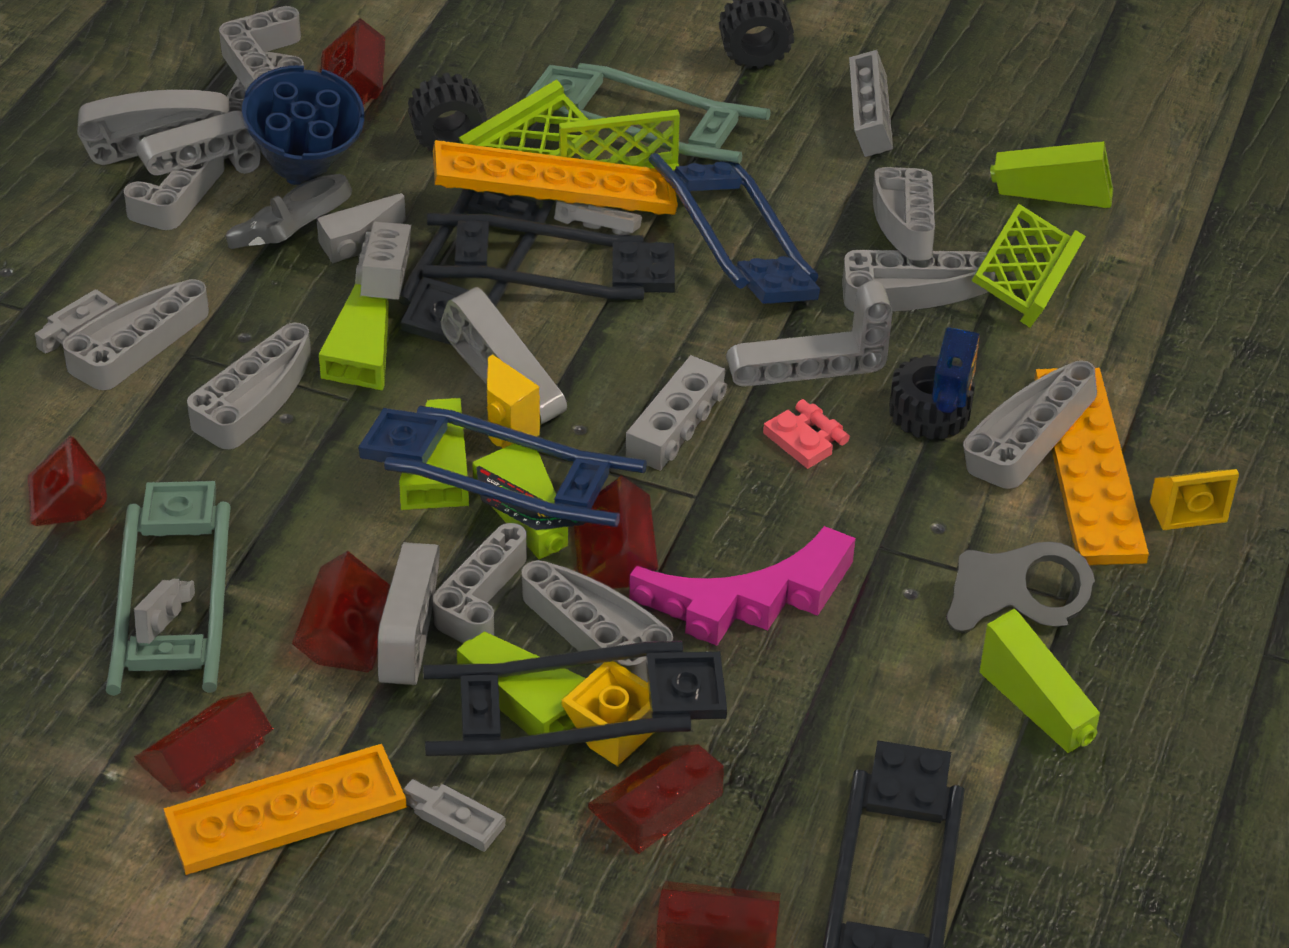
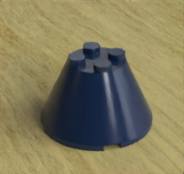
[242,65,364,185]

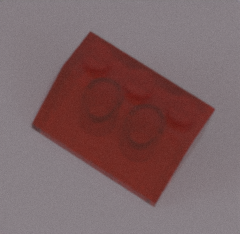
[320,18,385,105]
[574,476,658,588]
[292,551,391,672]
[134,692,273,794]
[588,744,724,854]
[656,881,781,948]

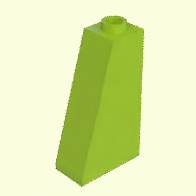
[990,141,1113,208]
[319,284,389,390]
[399,398,469,510]
[472,443,568,559]
[979,609,1100,753]
[457,631,586,735]

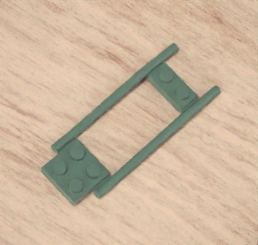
[526,63,771,164]
[106,481,231,696]

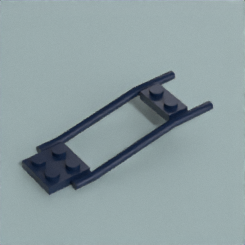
[649,153,820,304]
[358,406,647,527]

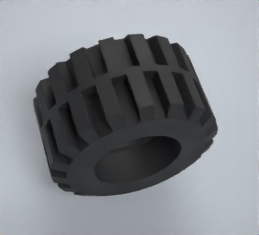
[719,0,794,69]
[408,73,487,152]
[889,355,975,440]

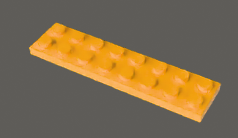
[433,140,678,215]
[1034,368,1149,565]

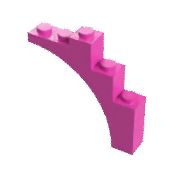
[629,526,856,646]

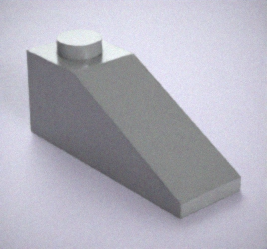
[317,193,406,263]

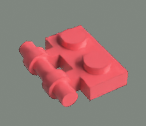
[763,399,850,469]

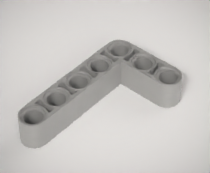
[219,6,301,90]
[726,281,892,387]

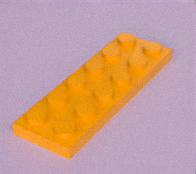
[163,744,407,875]

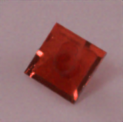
[28,436,107,526]

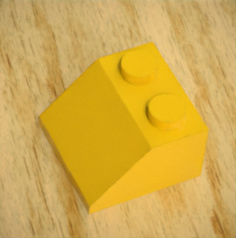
[487,355,540,448]
[1150,469,1239,530]
[561,661,655,767]

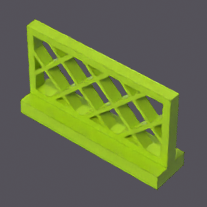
[459,79,599,156]
[559,109,680,171]
[971,203,1086,328]

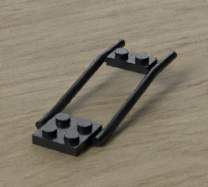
[398,188,555,345]
[423,213,675,300]
[423,641,727,756]
[822,740,965,948]

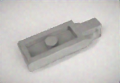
[554,200,642,235]
[35,289,118,354]
[134,579,195,644]
[403,779,506,852]

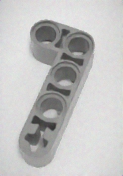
[136,111,260,175]
[124,156,225,230]
[433,523,527,643]

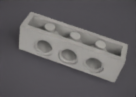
[849,50,893,157]
[355,221,411,299]
[626,355,727,471]

